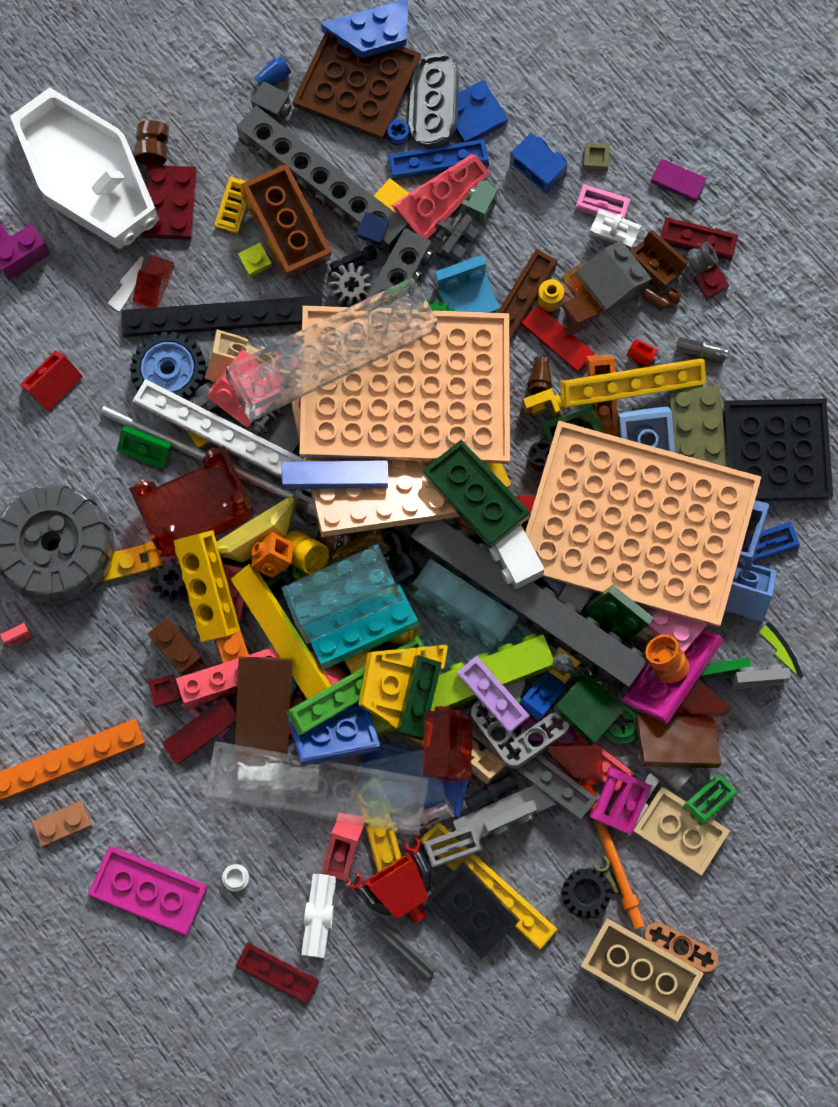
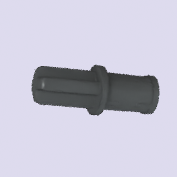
[676,337,728,363]

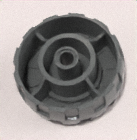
[0,484,114,605]

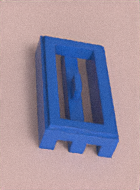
[743,522,800,563]

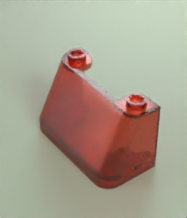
[129,446,254,557]

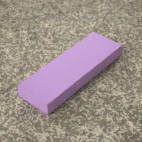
[456,656,529,734]

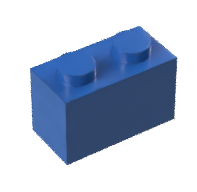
[510,133,568,194]

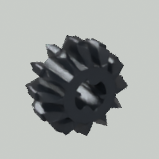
[150,558,188,603]

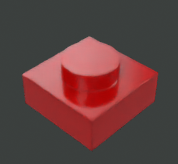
[626,338,659,367]

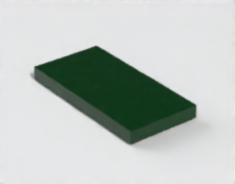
[421,439,531,549]

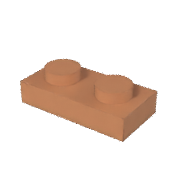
[32,801,92,847]

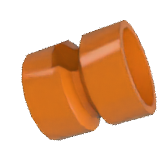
[645,635,690,683]

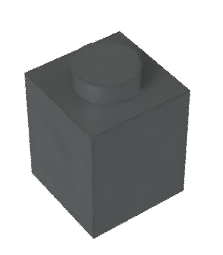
[251,81,292,123]

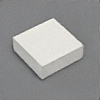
[91,171,125,195]

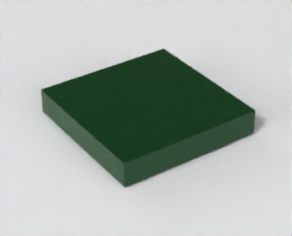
[552,672,625,746]

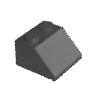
[574,241,652,312]

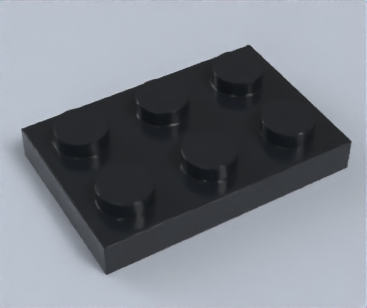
[426,862,520,959]

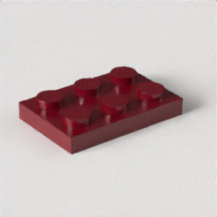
[141,165,197,240]

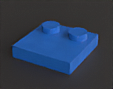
[456,80,508,142]

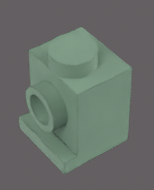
[462,180,498,224]

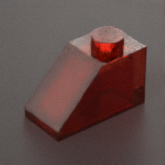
[675,679,732,717]
[548,746,603,786]

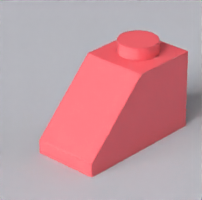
[321,814,365,882]

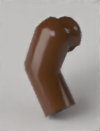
[642,287,681,309]

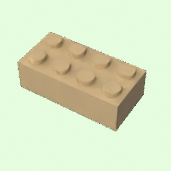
[579,918,704,1023]

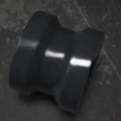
[528,441,551,472]

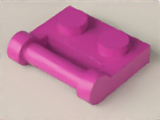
[589,767,652,835]

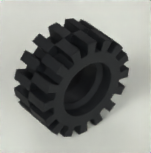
[561,868,611,919]

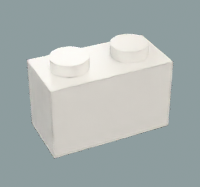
[489,525,545,590]

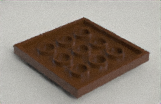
[292,19,421,141]

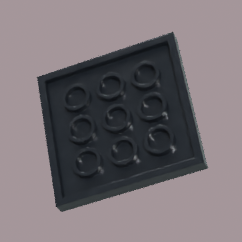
[723,398,833,501]

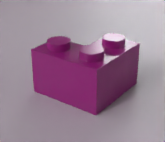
[0,223,50,281]

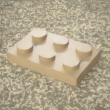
[633,787,730,877]

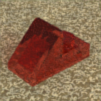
[133,254,175,308]

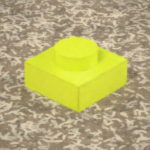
[238,243,272,277]

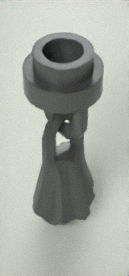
[552,653,594,684]

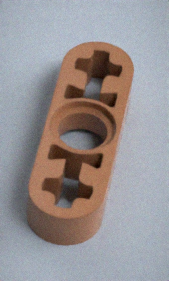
[644,922,718,973]

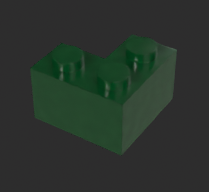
[542,403,606,445]

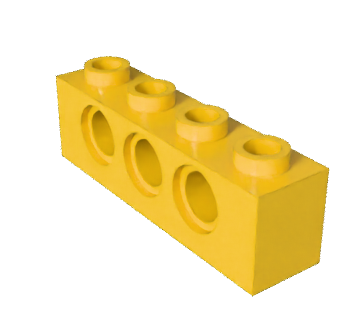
[174,530,241,642]

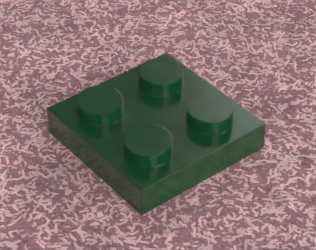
[581,584,653,644]

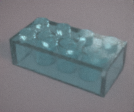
[282,544,403,644]
[412,559,519,652]

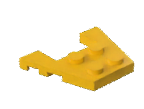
[358,645,448,747]

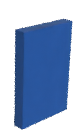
[288,703,380,766]

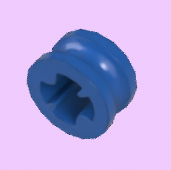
[387,120,409,145]

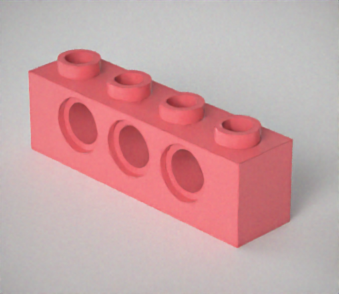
[176,647,280,711]

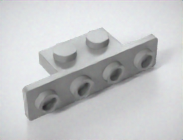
[453,785,557,841]

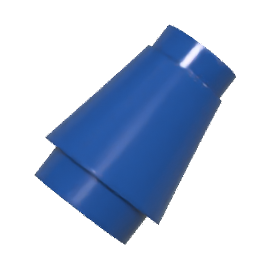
[254,56,292,86]

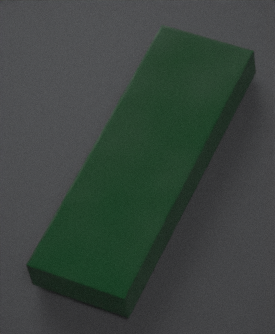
[396,655,442,740]

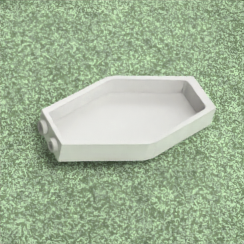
[10,88,160,249]

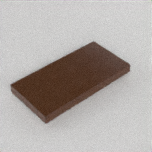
[234,656,292,764]

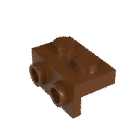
[630,230,688,291]

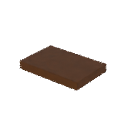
[635,715,722,768]

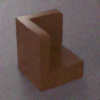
[561,294,598,337]

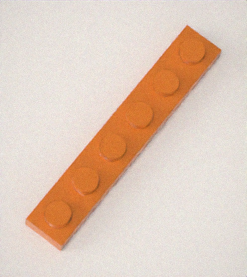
[0,718,146,802]

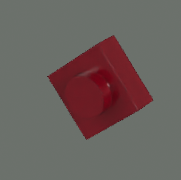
[694,265,729,300]
[148,674,181,708]

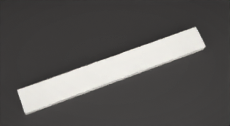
[133,379,312,494]

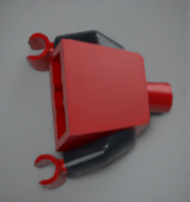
[347,837,431,924]

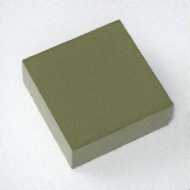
[583,142,610,171]

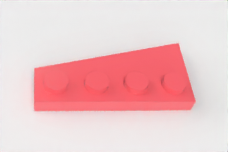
[391,154,490,239]

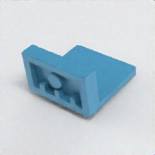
[435,255,499,313]

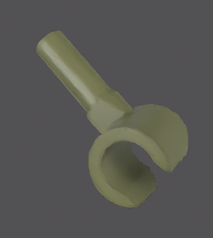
[594,856,619,894]

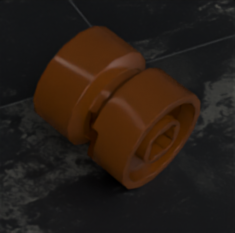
[134,120,169,165]

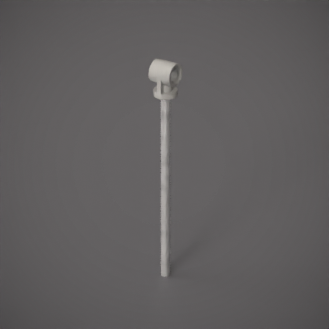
[100,406,319,525]

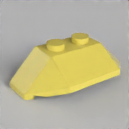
[217,493,298,562]

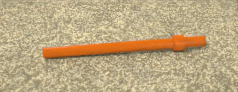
[577,775,645,930]

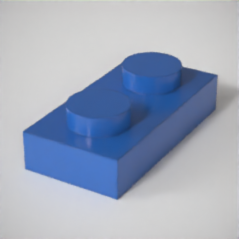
[519,671,567,721]

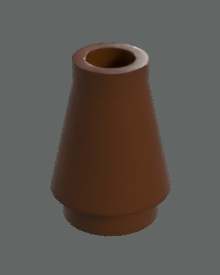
[527,356,552,395]

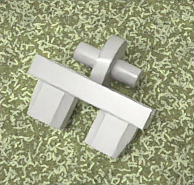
[589,209,641,250]

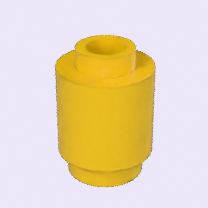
[538,279,564,312]

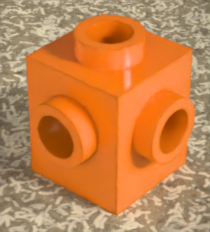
[251,532,293,578]

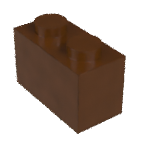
[148,618,204,677]

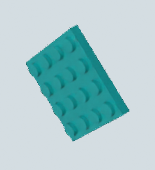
[288,548,420,670]

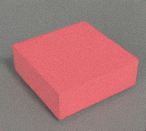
[0,623,32,648]

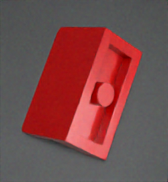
[20,350,83,411]

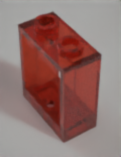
[423,706,472,782]

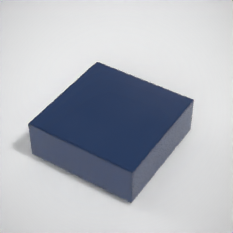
[357,212,389,245]

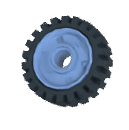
[130,332,207,400]

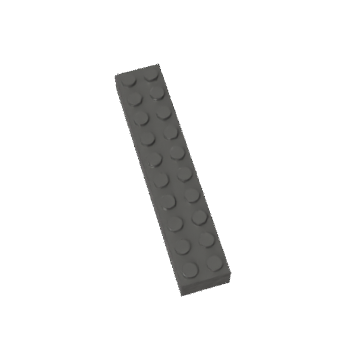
[411,519,647,696]

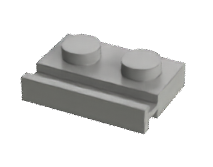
[731,665,791,690]

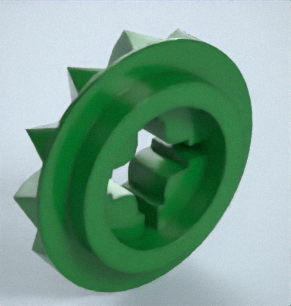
[603,702,641,744]

